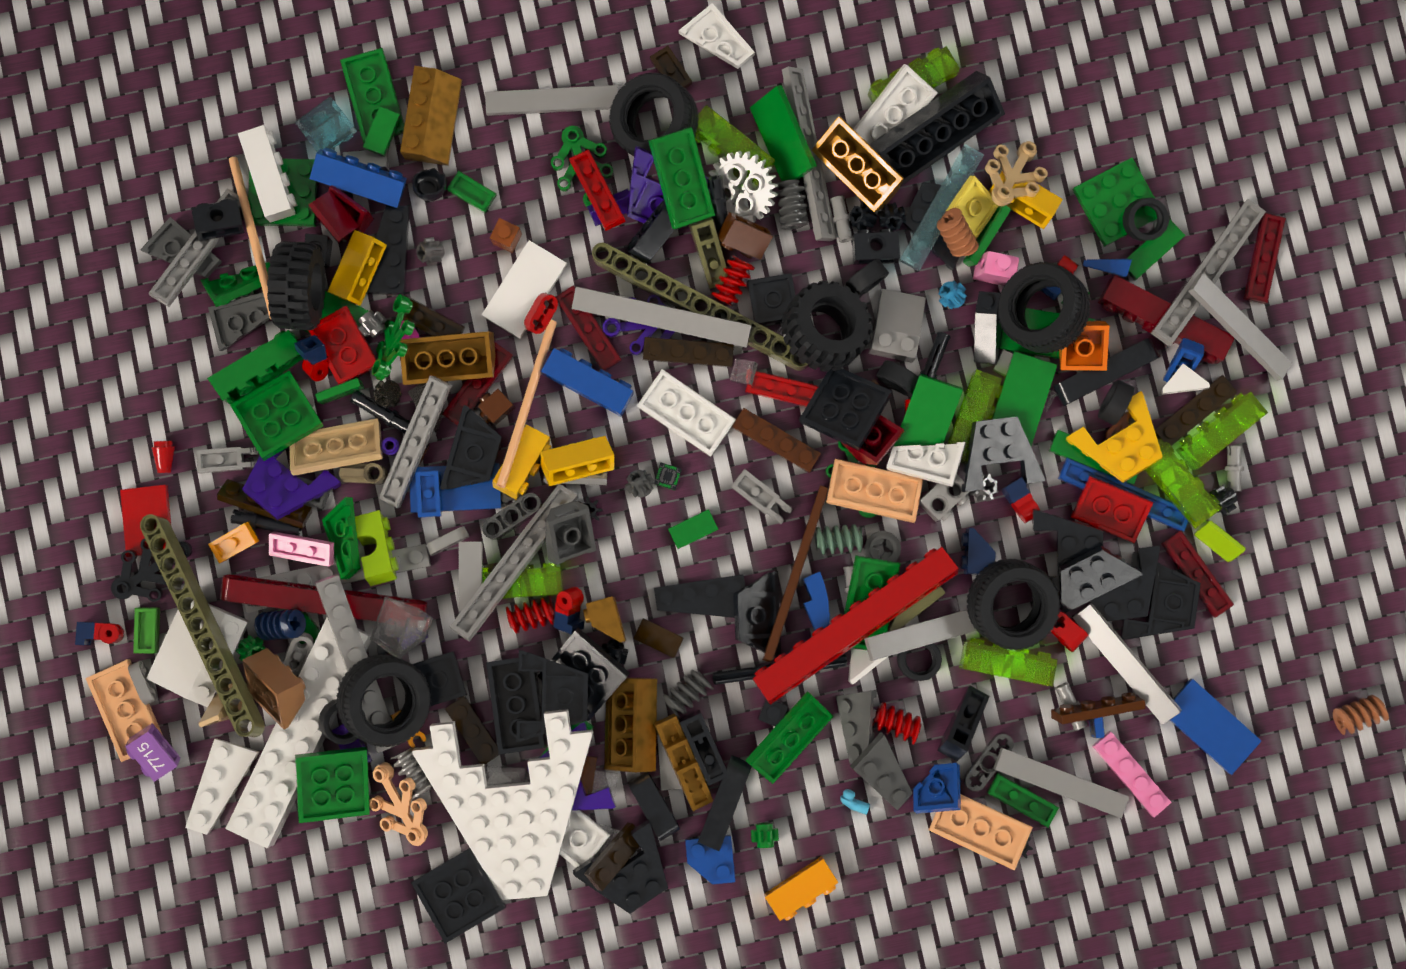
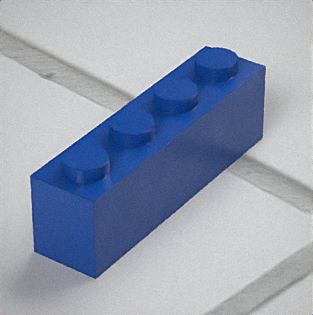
[310,148,407,208]
[541,348,634,417]

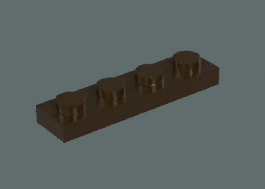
[643,337,734,368]
[1154,375,1237,449]
[217,479,312,529]

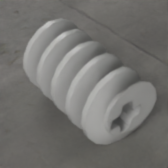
[391,747,432,800]

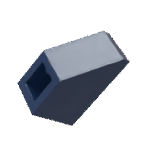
[960,528,996,575]

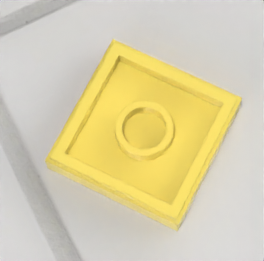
[946,176,999,239]

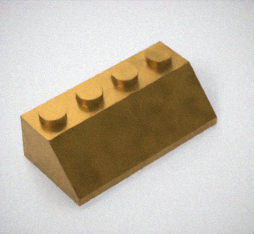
[400,66,462,166]
[811,116,904,212]
[399,331,496,385]
[604,678,657,773]

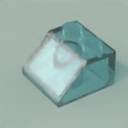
[295,97,357,152]

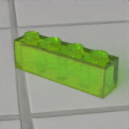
[868,46,960,104]
[695,105,775,186]
[947,369,1003,464]
[1175,392,1268,471]
[1145,439,1221,529]
[483,563,564,599]
[959,638,1057,687]

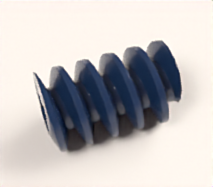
[254,609,306,641]

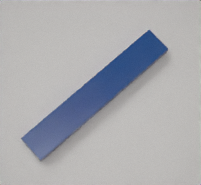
[1057,458,1193,532]

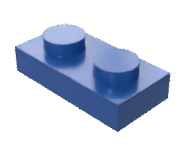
[415,471,442,518]

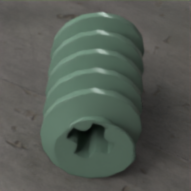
[815,524,863,555]

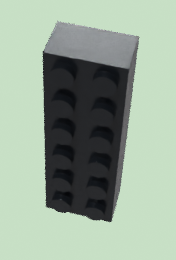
[869,71,1005,187]

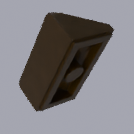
[633,618,684,658]

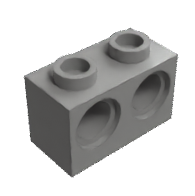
[919,474,970,522]

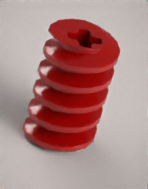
[711,255,755,305]
[506,596,555,634]
[872,702,922,745]

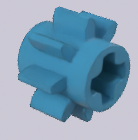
[938,281,967,309]

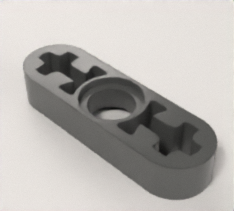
[964,733,1014,791]

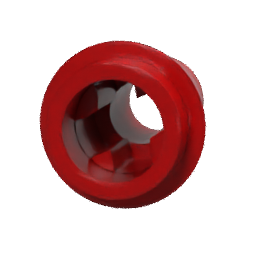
[151,441,175,473]

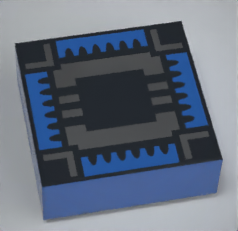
[1089,717,1105,738]

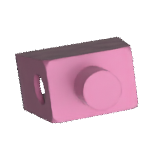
[973,251,1019,286]

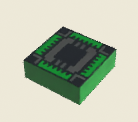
[654,462,682,491]

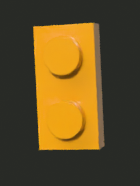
[208,522,260,564]

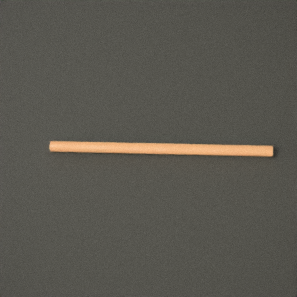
[229,157,271,319]
[496,320,557,488]

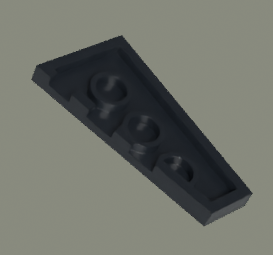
[366,205,410,295]
[654,574,745,618]

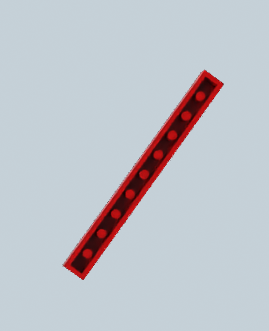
[753,547,959,705]

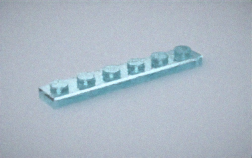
[899,144,984,272]

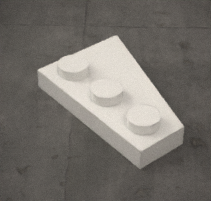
[679,3,755,69]
[886,442,965,487]

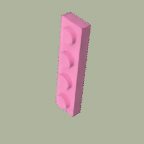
[1092,731,1172,818]

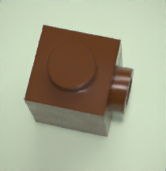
[478,389,515,426]

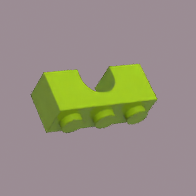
[355,510,399,587]

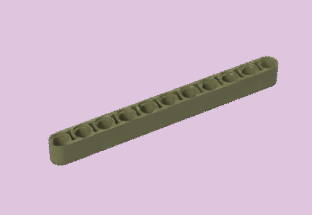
[592,243,808,371]
[140,514,265,737]

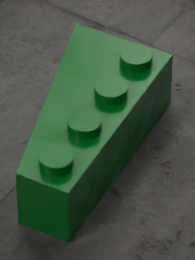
[207,330,303,404]

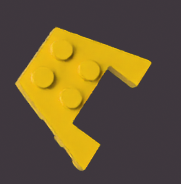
[1066,391,1163,483]

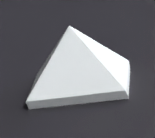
[1161,364,1210,395]
[848,648,888,685]

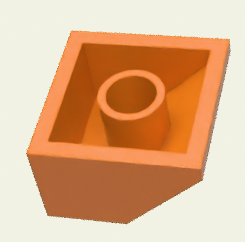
[1059,321,1110,371]

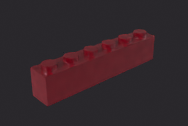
[1097,275,1235,364]

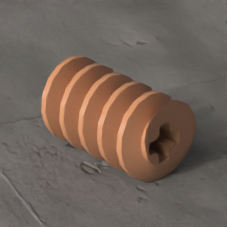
[937,208,979,257]
[1333,695,1389,735]

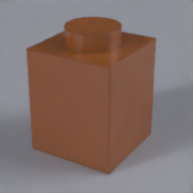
[490,218,522,253]

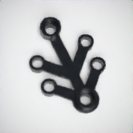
[111,538,192,602]

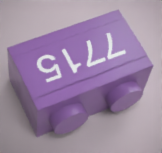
[125,723,181,782]

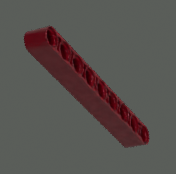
[220,575,427,627]

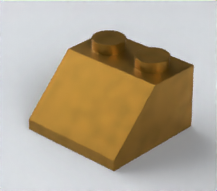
[583,596,626,642]

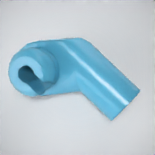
[840,789,870,815]

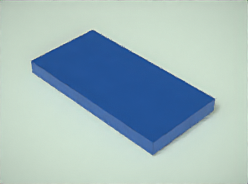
[410,463,502,513]
[1170,679,1261,775]

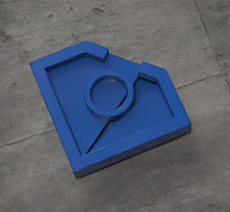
[913,763,961,814]
[685,835,735,884]

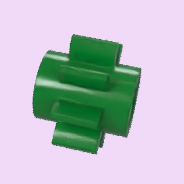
[236,635,266,662]
[751,823,779,848]

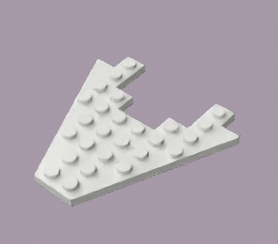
[412,709,593,900]

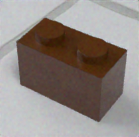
[717,212,773,260]

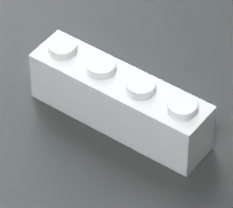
[238,125,297,223]

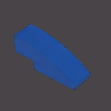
[802,572,830,631]

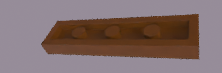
[732,408,821,473]
[1051,693,1145,725]

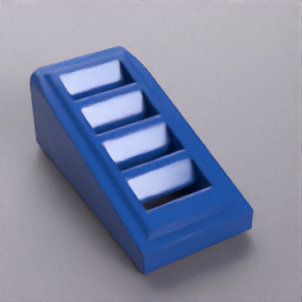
[1083,259,1132,277]
[1163,338,1204,382]

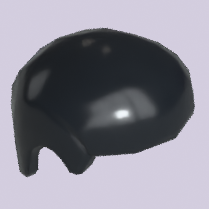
[412,168,446,201]

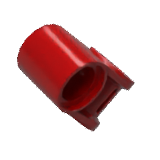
[1051,612,1089,652]

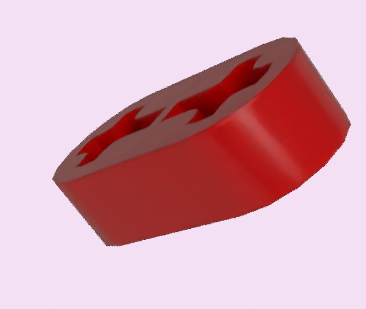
[524,293,558,334]

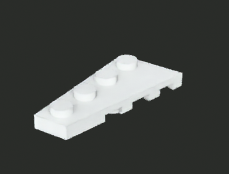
[185,738,260,835]

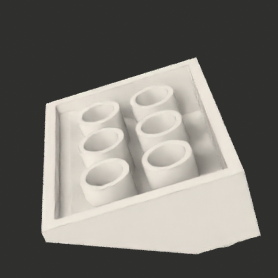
[146,600,250,707]

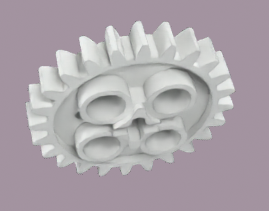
[709,151,778,222]

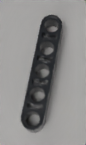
[1053,337,1161,406]

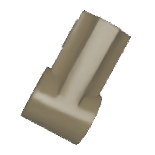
[339,463,388,485]

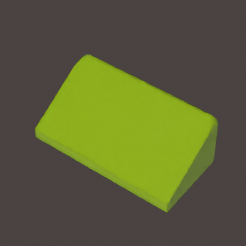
[1194,521,1246,562]

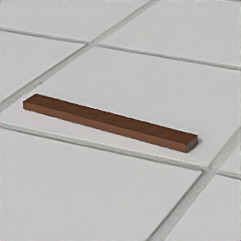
[762,485,828,662]

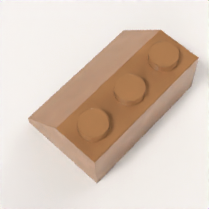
[242,648,306,729]

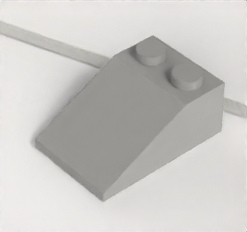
[869,289,926,363]

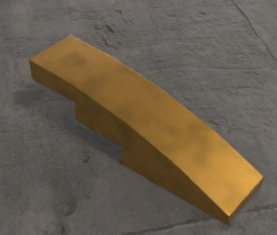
[654,714,713,811]

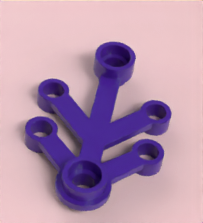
[602,295,675,355]

